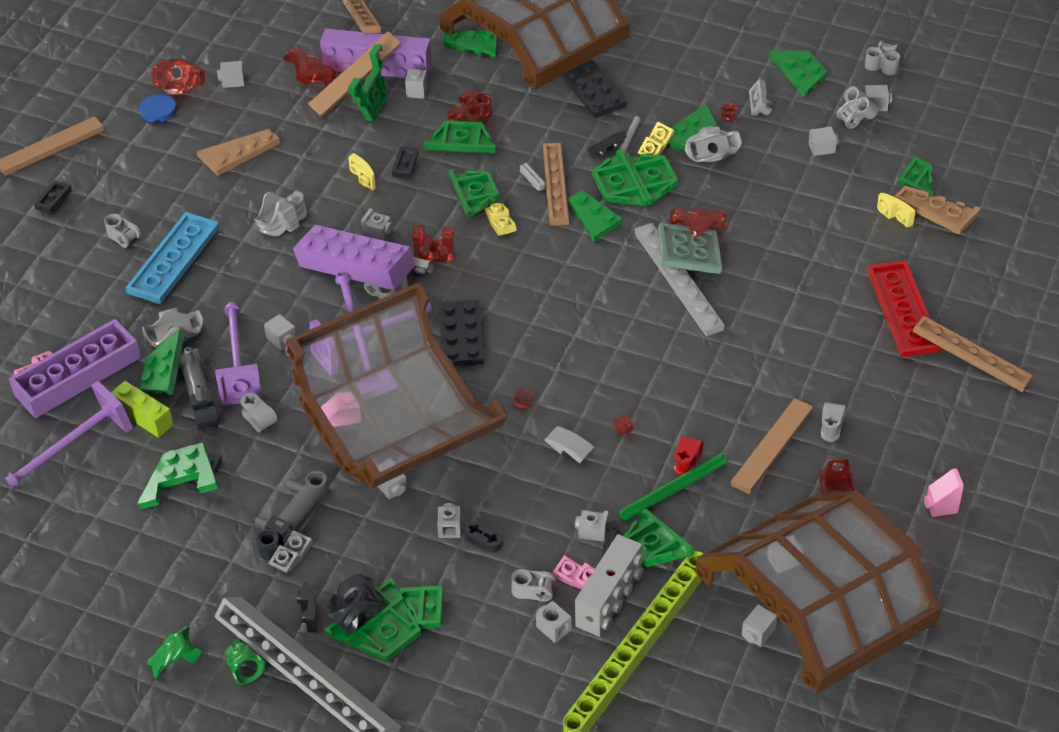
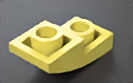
[638,122,675,156]
[349,153,376,190]
[877,193,915,228]
[485,203,517,236]

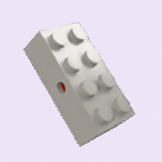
[575,534,644,637]

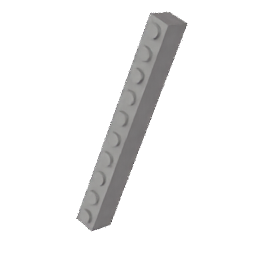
[214,597,401,732]

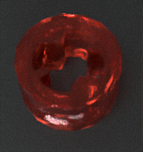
[721,103,738,121]
[613,414,633,436]

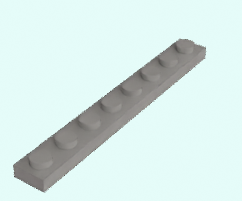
[635,223,724,336]

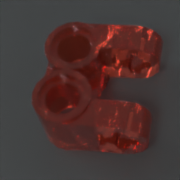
[447,89,492,125]
[413,225,455,263]

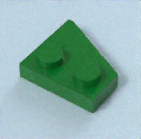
[897,156,933,196]
[400,586,444,629]

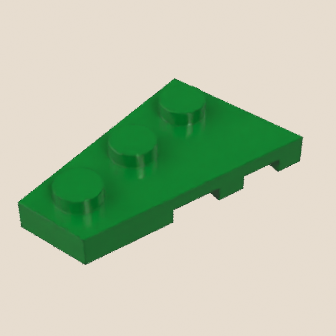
[443,30,497,58]
[568,190,622,242]

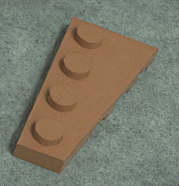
[197,129,280,176]
[894,186,981,235]

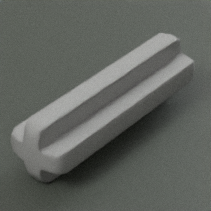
[520,163,546,191]

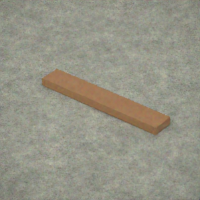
[342,0,381,33]
[308,31,401,118]
[0,116,104,176]
[543,143,569,226]
[913,316,1033,392]
[731,398,813,495]

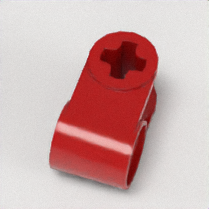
[674,436,704,476]

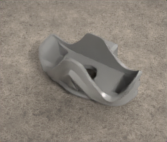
[685,126,742,162]
[254,191,307,237]
[142,308,203,347]

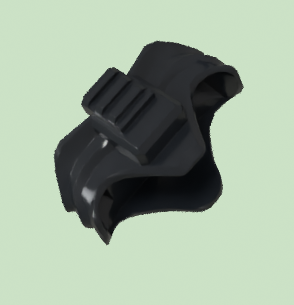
[327,574,382,634]

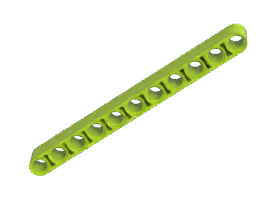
[563,551,704,732]

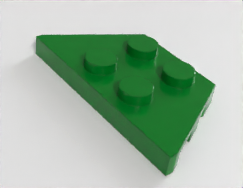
[769,50,827,97]
[668,105,718,151]
[424,121,496,153]
[592,149,648,206]
[624,153,678,206]
[449,169,500,218]
[139,330,184,395]
[623,508,695,567]

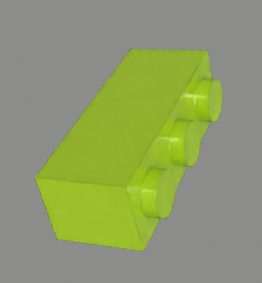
[111,381,173,438]

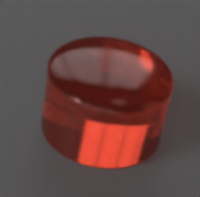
[514,388,534,408]

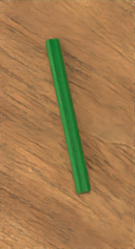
[618,453,727,521]

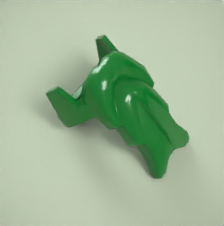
[147,626,202,678]
[223,639,266,685]

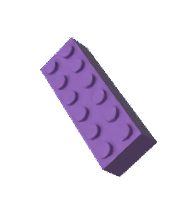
[320,28,432,80]
[293,225,415,290]
[9,319,141,418]

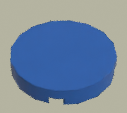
[139,94,176,122]

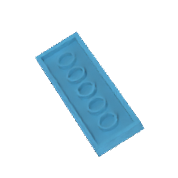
[125,212,220,304]

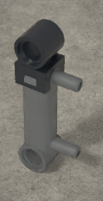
[179,347,219,430]
[255,471,329,560]

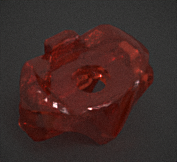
[283,46,335,87]
[150,59,206,95]
[668,207,728,237]

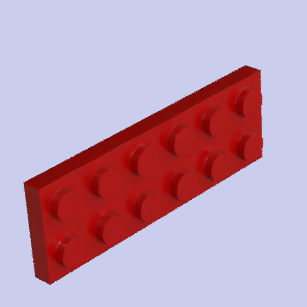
[867,260,941,358]

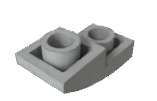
[544,426,594,463]
[268,530,313,574]

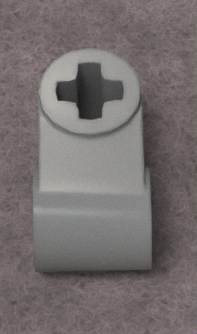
[104,214,141,248]
[241,393,278,432]
[821,402,846,442]
[511,569,555,602]

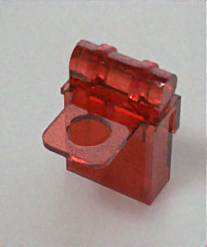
[819,459,856,494]

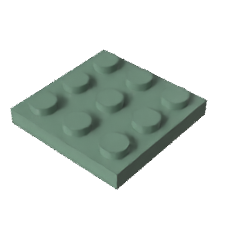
[658,223,722,274]

